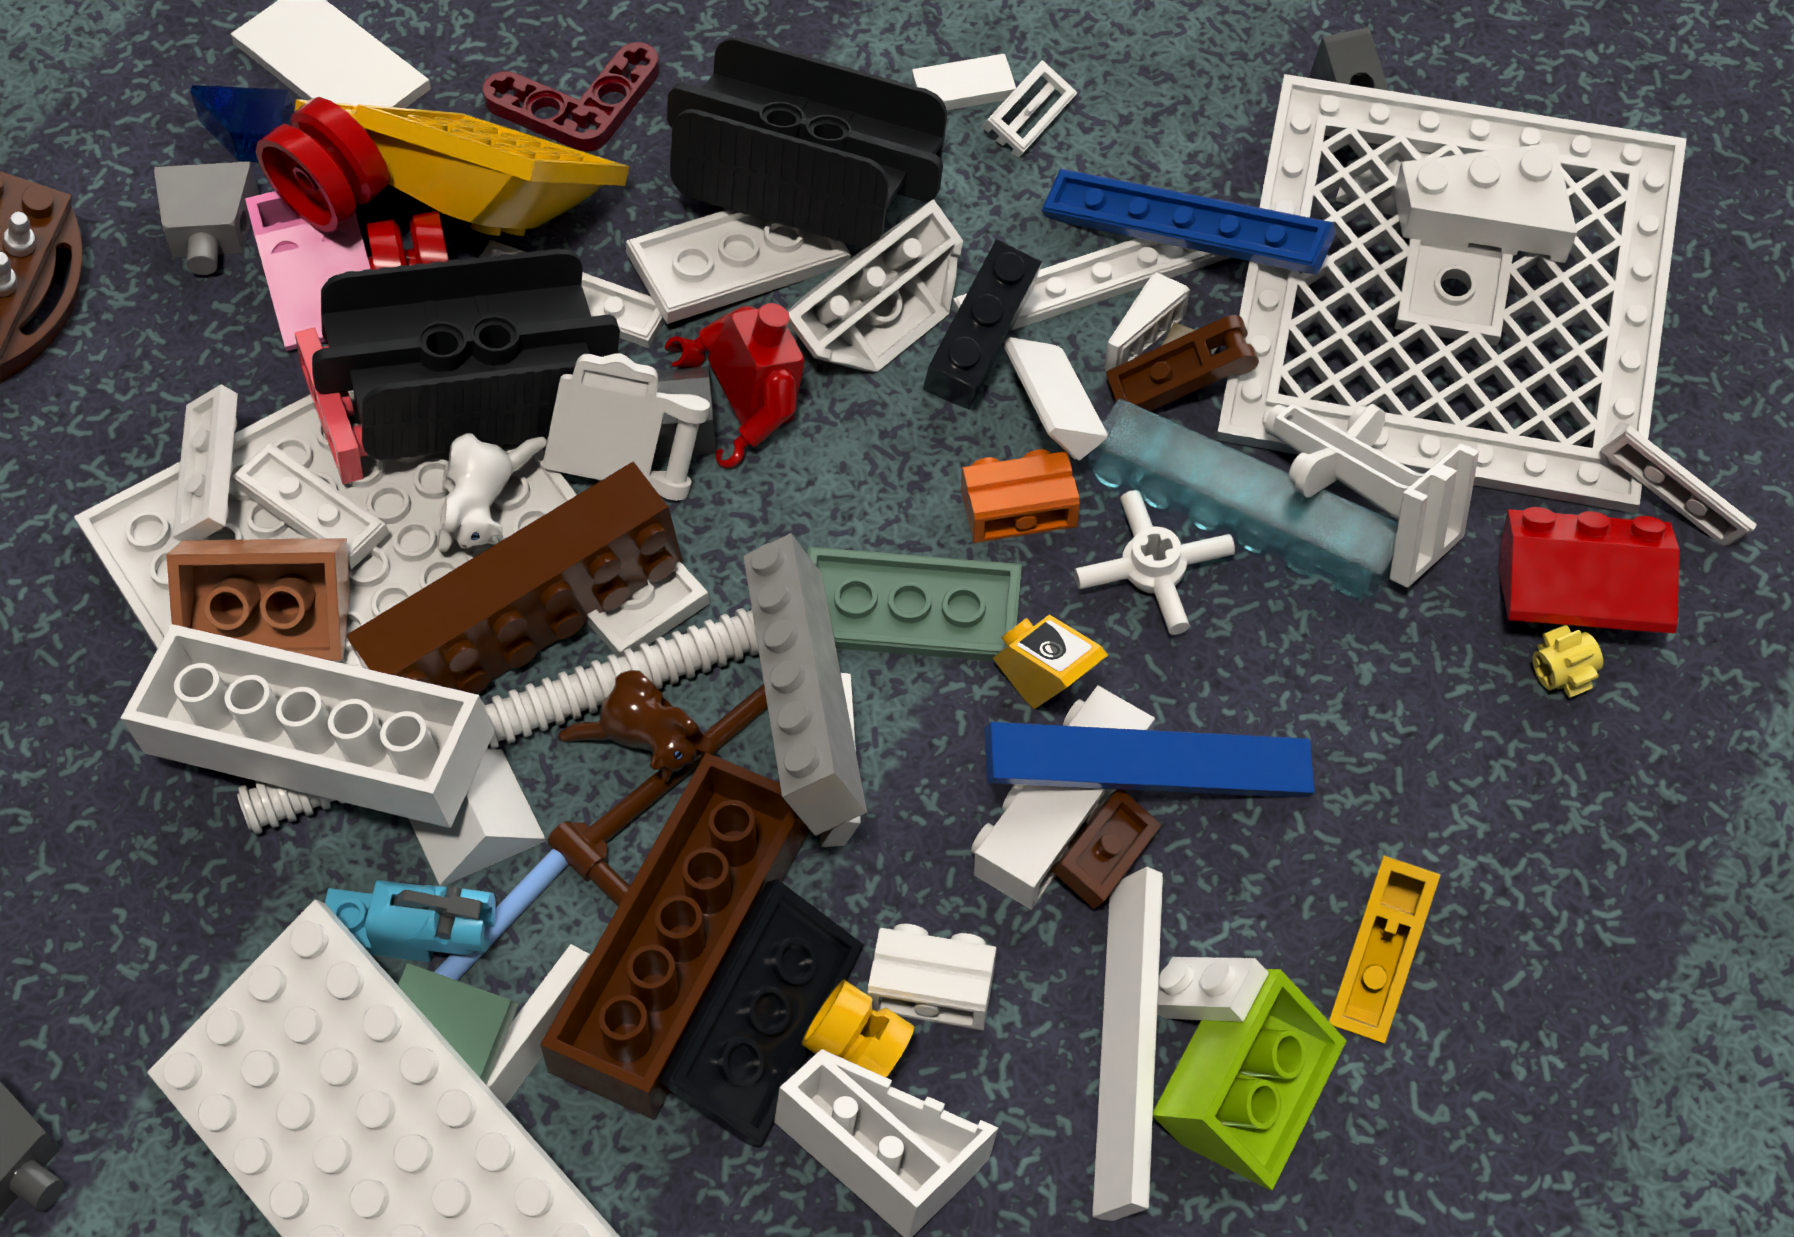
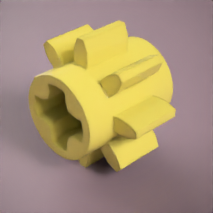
[1532,625,1603,698]

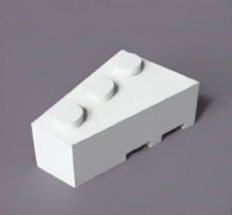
[1393,142,1577,263]
[774,1049,998,1237]

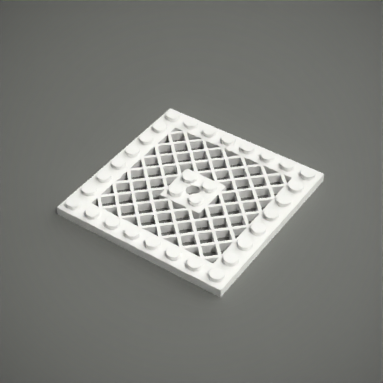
[1216,74,1686,513]

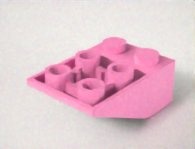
[245,191,370,351]

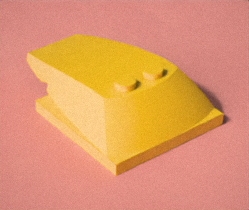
[295,99,630,236]

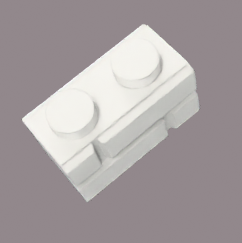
[867,924,996,1030]

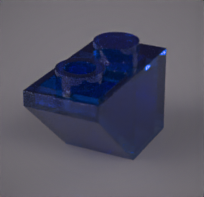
[190,85,295,162]

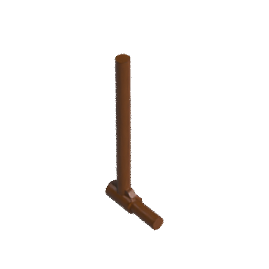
[547,684,768,907]

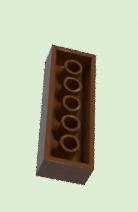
[346,461,683,694]
[540,752,810,1120]

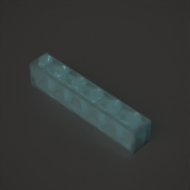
[1087,398,1398,601]

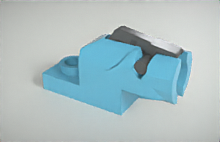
[325,880,496,962]

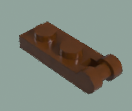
[1106,315,1259,422]

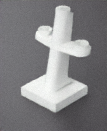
[1265,403,1479,587]

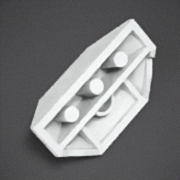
[787,199,963,373]

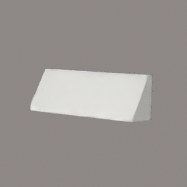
[1004,337,1108,461]
[1600,422,1757,546]

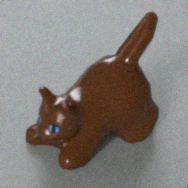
[559,670,718,782]

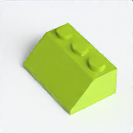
[1153,969,1347,1190]

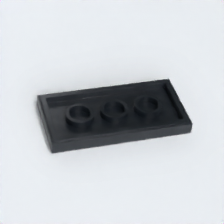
[659,879,864,1147]

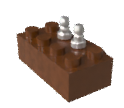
[0,171,82,383]

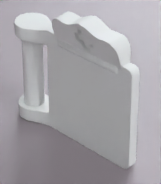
[543,353,710,501]

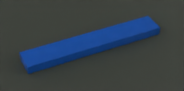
[1041,168,1336,275]
[984,722,1315,797]

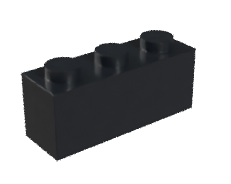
[923,239,1043,410]

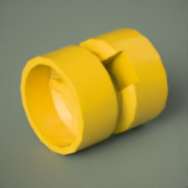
[801,979,915,1077]

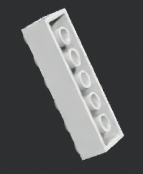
[121,624,495,828]

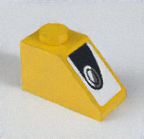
[993,614,1108,709]

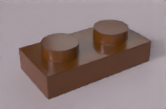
[1051,789,1162,909]

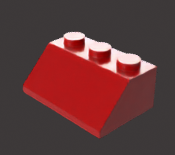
[1498,507,1679,634]

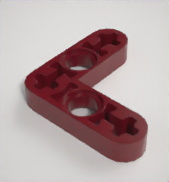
[483,42,659,152]

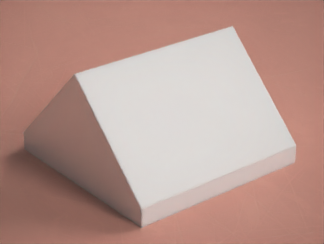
[408,748,546,886]

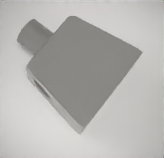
[154,162,259,275]

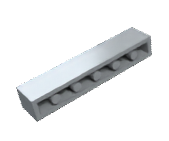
[743,533,867,836]

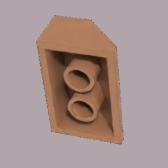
[166,538,350,661]

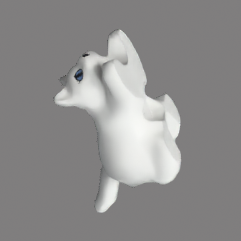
[438,433,547,551]

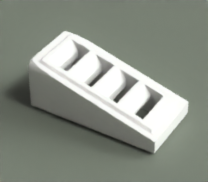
[1104,272,1190,371]

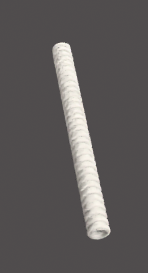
[237,607,759,835]

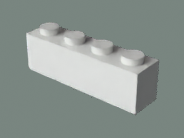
[971,685,1155,910]

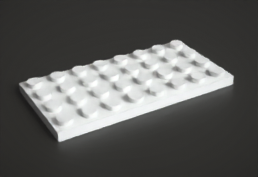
[147,899,620,1237]

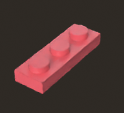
[294,327,368,484]

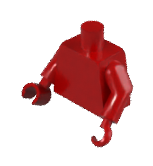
[665,303,804,469]

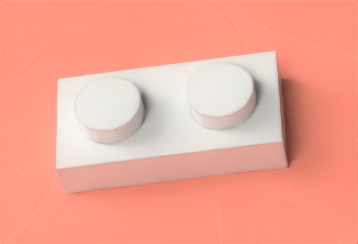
[1157,957,1269,1022]

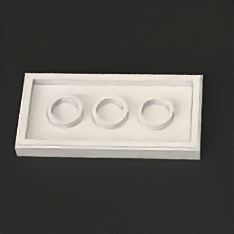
[231,0,431,108]
[626,209,851,324]

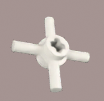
[1074,490,1235,635]

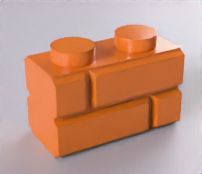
[961,449,1080,543]

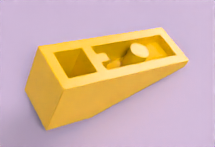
[1329,855,1441,1043]

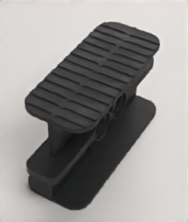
[667,37,947,247]
[312,248,620,460]

